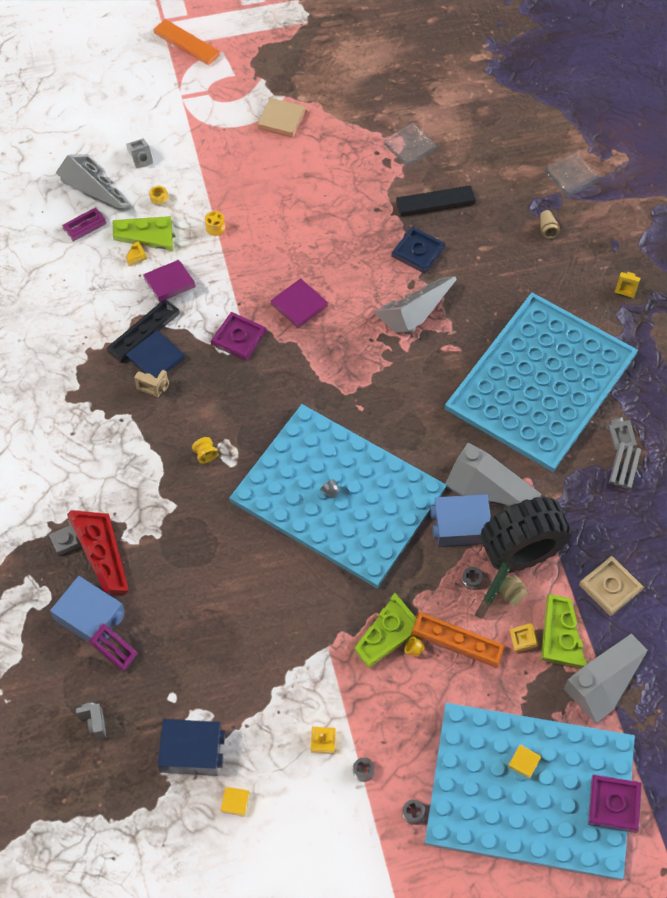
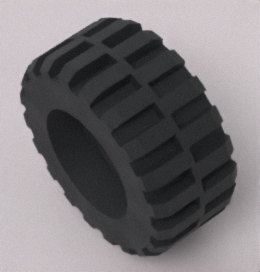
[480,497,572,572]

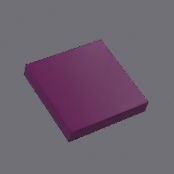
[143,260,196,302]
[271,278,328,329]
[210,312,267,361]
[588,775,642,833]

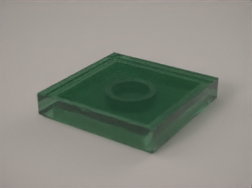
[475,562,510,619]

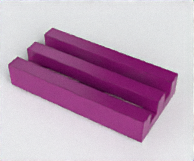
[62,207,107,242]
[87,623,138,671]

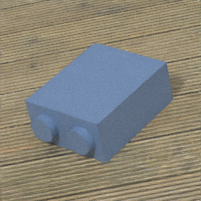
[430,494,491,547]
[50,576,125,643]

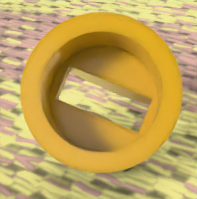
[404,636,425,657]

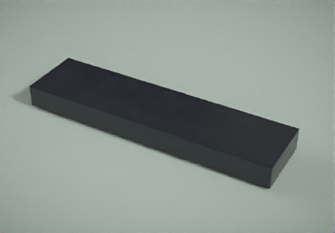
[396,185,476,217]
[106,300,180,363]

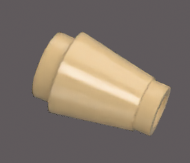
[540,210,560,239]

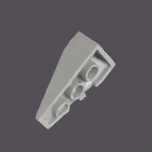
[56,154,131,209]
[374,276,457,334]
[445,443,541,507]
[564,633,648,724]

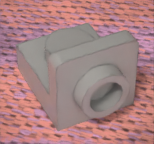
[126,138,153,168]
[606,417,637,450]
[49,520,82,556]
[76,703,107,740]

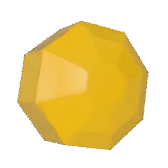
[149,185,168,205]

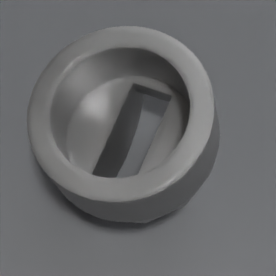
[320,479,339,499]

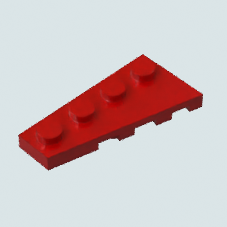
[67,510,129,595]

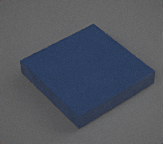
[391,226,446,274]
[126,331,185,378]

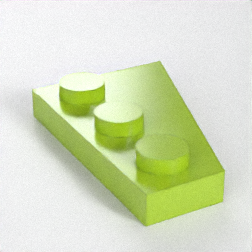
[113,216,173,252]
[354,593,416,669]
[541,594,587,669]

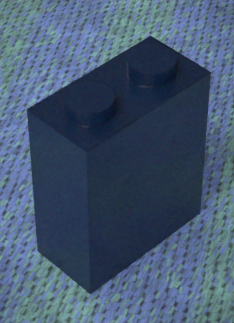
[158,719,226,776]

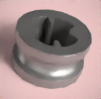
[462,567,483,590]
[353,758,374,782]
[402,799,425,825]

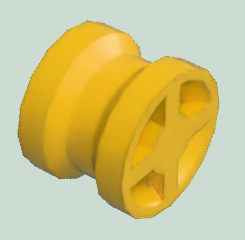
[205,211,225,236]
[192,437,218,464]

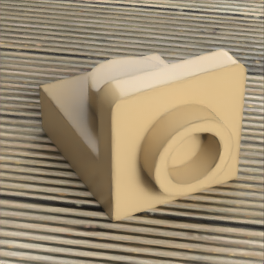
[134,370,169,398]

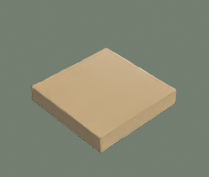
[258,98,305,137]
[579,556,644,617]

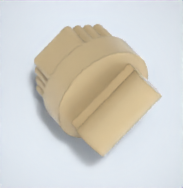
[499,575,529,606]

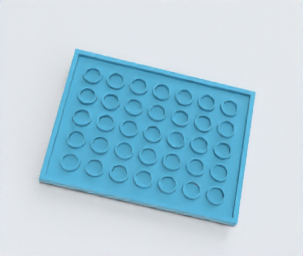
[444,293,638,472]
[229,404,447,589]
[424,703,635,881]

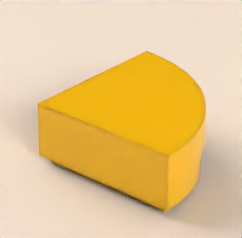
[126,241,147,266]

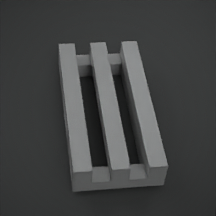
[609,442,641,490]

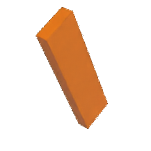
[154,19,220,66]
[411,611,505,668]

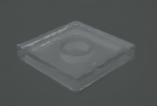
[384,123,437,167]
[545,152,599,197]

